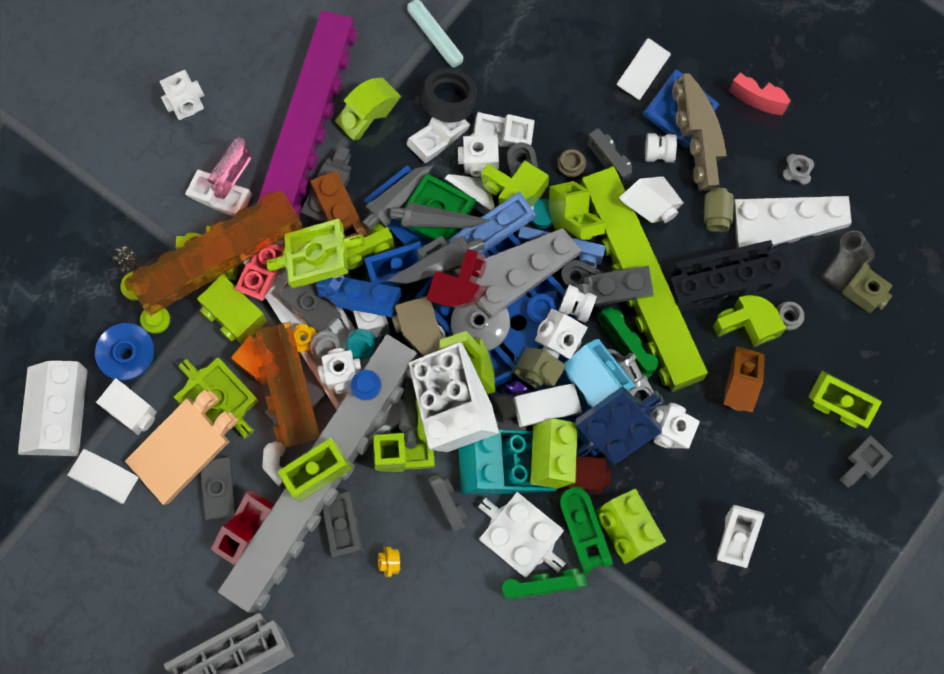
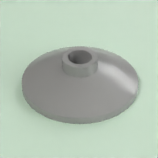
[451,303,510,351]

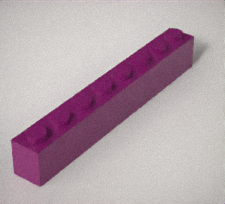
[254,10,358,229]

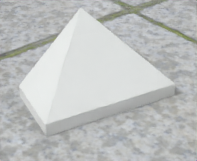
[445,174,495,215]

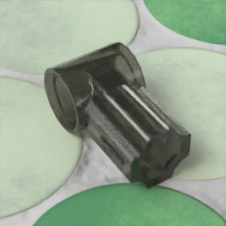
[821,231,875,291]

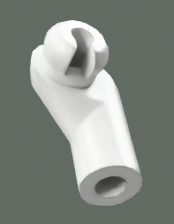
[262,441,285,487]

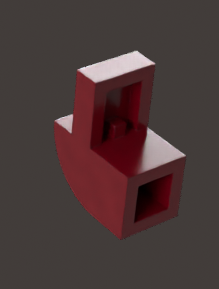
[426,249,487,308]
[211,489,275,565]

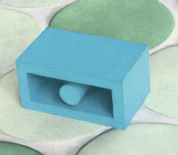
[564,339,635,407]

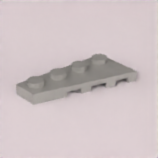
[453,229,582,319]

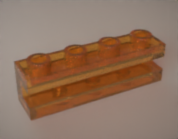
[250,321,320,447]

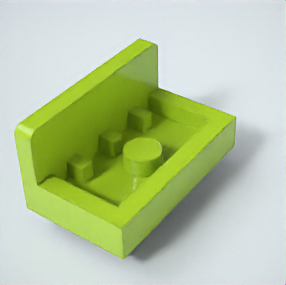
[347,224,395,270]
[596,489,666,564]

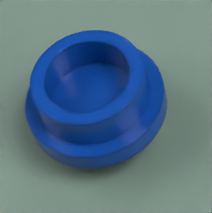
[351,370,382,400]

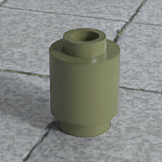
[704,188,734,232]

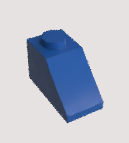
[364,241,422,288]

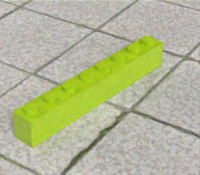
[581,166,708,392]

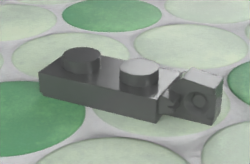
[301,146,351,223]
[574,266,654,306]

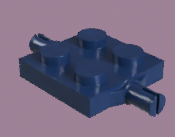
[576,386,664,465]

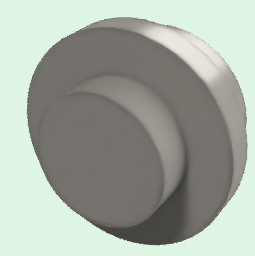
[310,330,339,359]

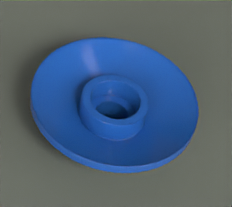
[95,323,154,381]

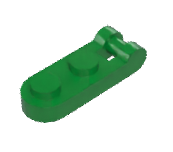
[597,306,658,379]
[560,487,613,574]
[502,569,588,600]

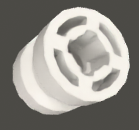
[645,133,677,163]
[558,285,597,323]

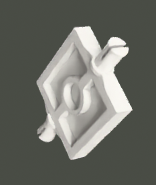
[478,492,566,578]

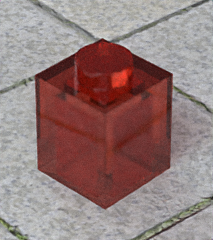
[566,456,611,494]

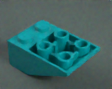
[458,429,557,495]

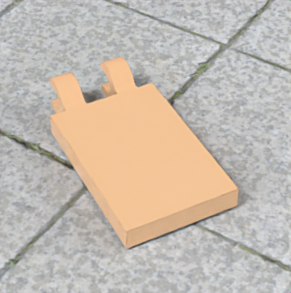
[125,390,239,505]

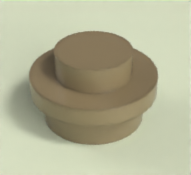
[557,149,586,177]

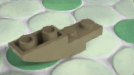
[673,73,727,191]

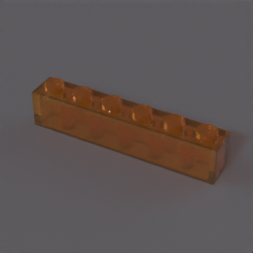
[127,189,303,316]

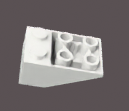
[409,342,499,452]

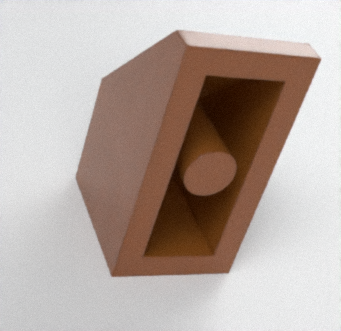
[724,346,765,413]

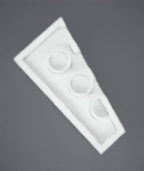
[733,196,852,248]

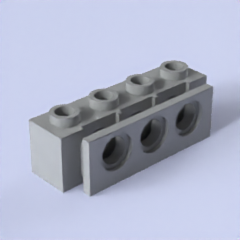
[164,612,295,674]

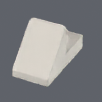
[717,505,764,568]

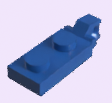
[316,277,401,317]

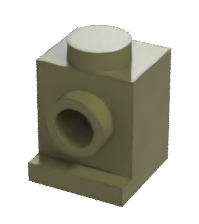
[842,263,893,314]
[512,347,566,388]

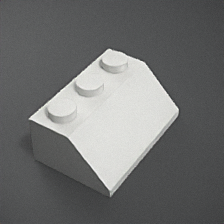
[18,361,87,456]

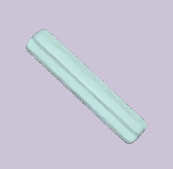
[407,0,463,68]

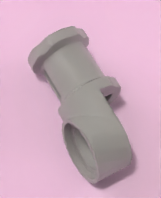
[616,353,654,398]

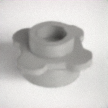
[783,154,814,185]

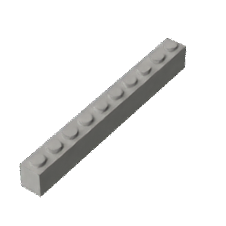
[218,334,420,613]

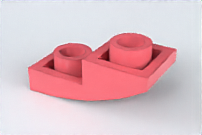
[729,72,791,115]
[235,239,284,301]

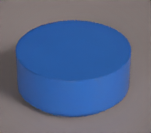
[526,294,556,325]

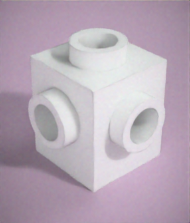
[160,70,204,120]
[458,133,499,177]
[535,309,588,359]
[318,348,362,394]
[651,403,700,449]

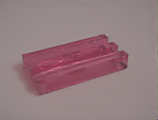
[207,137,252,200]

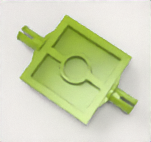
[266,219,365,288]
[174,358,259,439]

